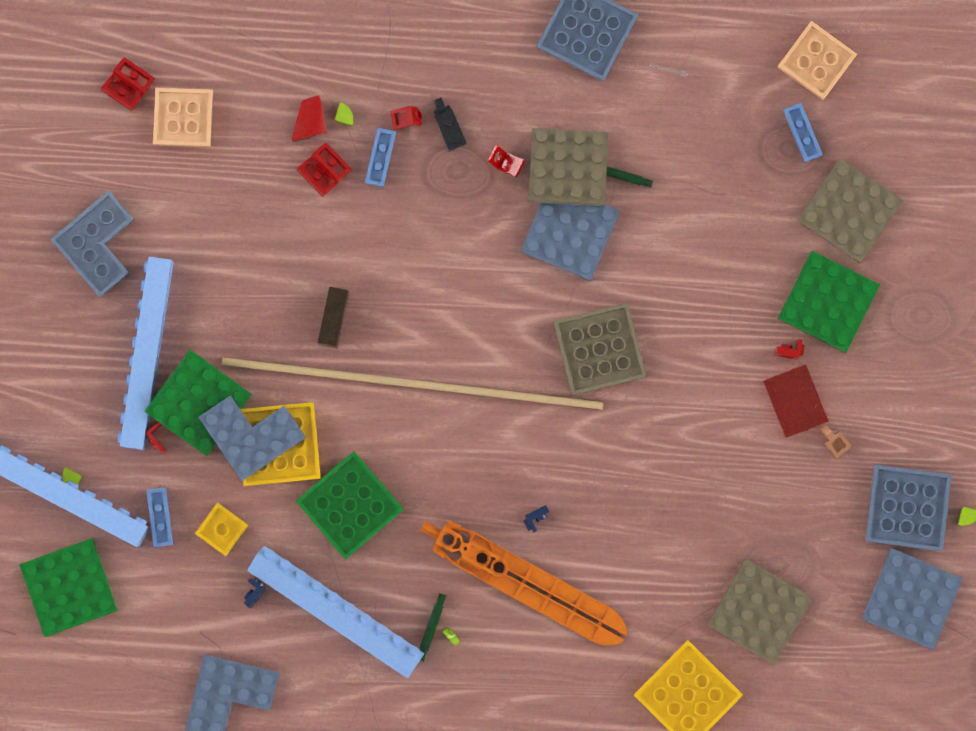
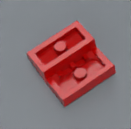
[101,57,155,111]
[297,142,352,197]

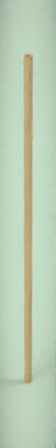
[222,358,603,410]

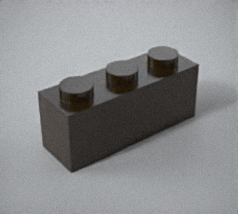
[318,287,349,349]

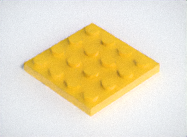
[240,402,321,486]
[633,640,743,731]

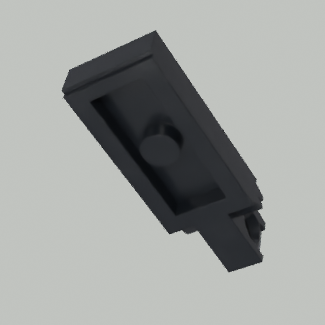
[434,98,467,152]

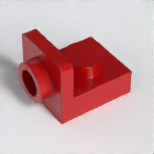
[390,106,422,130]
[774,339,805,360]

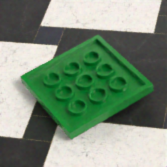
[777,251,880,353]
[144,349,252,456]
[296,451,404,560]
[19,538,119,637]

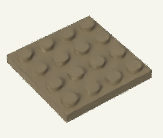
[528,128,608,207]
[797,158,903,263]
[553,303,647,396]
[707,559,813,665]

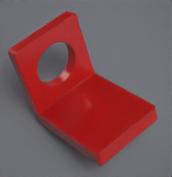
[487,145,525,177]
[146,422,167,454]

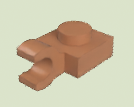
[819,425,852,458]

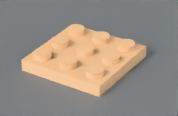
[777,21,857,100]
[153,88,213,147]

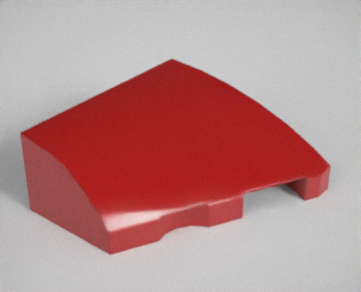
[292,95,327,142]

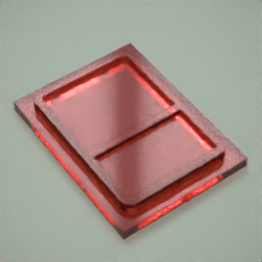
[763,365,829,438]

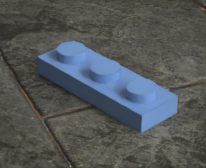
[783,103,823,163]
[365,128,396,188]
[146,487,174,548]

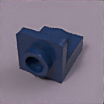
[523,505,549,533]
[244,578,266,608]

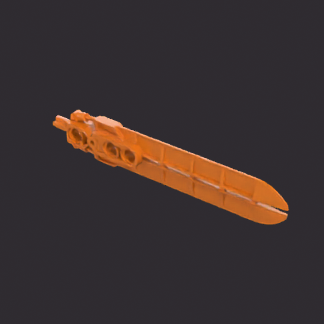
[420,521,627,645]

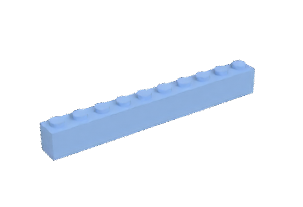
[117,257,174,451]
[0,445,150,547]
[247,546,425,679]

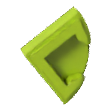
[335,102,354,126]
[63,467,82,485]
[957,506,976,526]
[442,627,460,646]

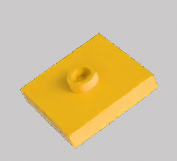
[194,502,249,556]

